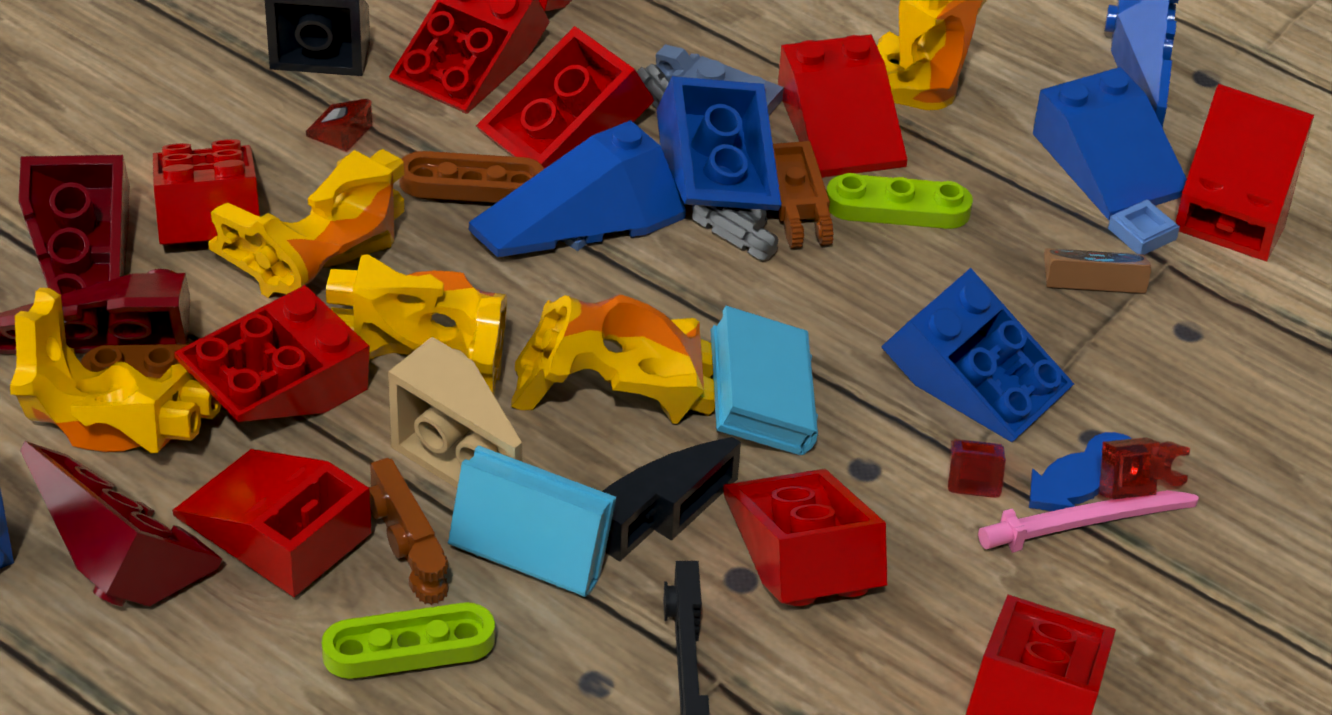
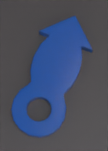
[1029,432,1144,511]

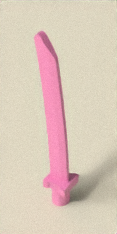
[978,490,1199,553]

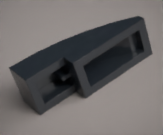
[602,437,741,562]

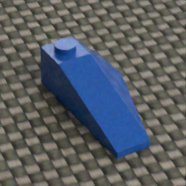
[1104,0,1179,128]
[468,120,686,257]

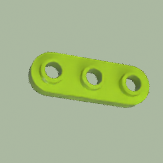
[826,173,973,229]
[321,602,495,679]

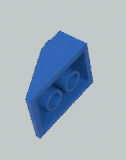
[1033,67,1187,220]
[656,76,782,211]

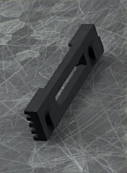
[663,561,710,715]

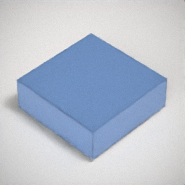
[1108,199,1180,255]

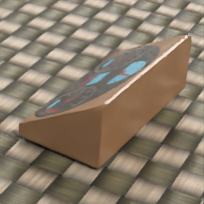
[1044,248,1151,293]

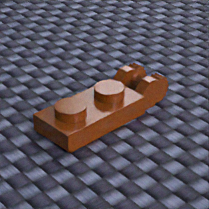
[773,141,834,248]
[369,457,448,605]

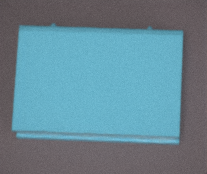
[710,306,818,455]
[448,445,616,597]

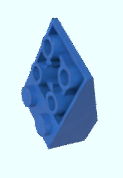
[881,268,1074,442]

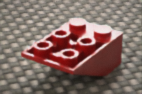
[389,0,550,114]
[1176,84,1314,262]
[153,139,260,245]
[174,285,370,422]
[172,449,372,597]

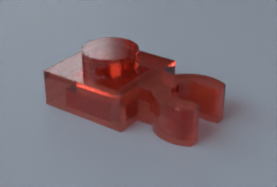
[1099,437,1190,500]

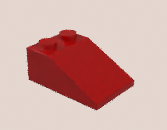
[476,26,655,169]
[778,34,908,178]
[724,469,887,606]
[966,594,1116,715]

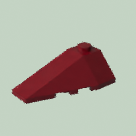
[18,155,130,295]
[0,269,190,354]
[20,441,223,606]

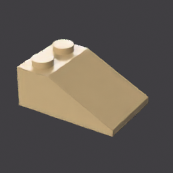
[388,337,522,488]

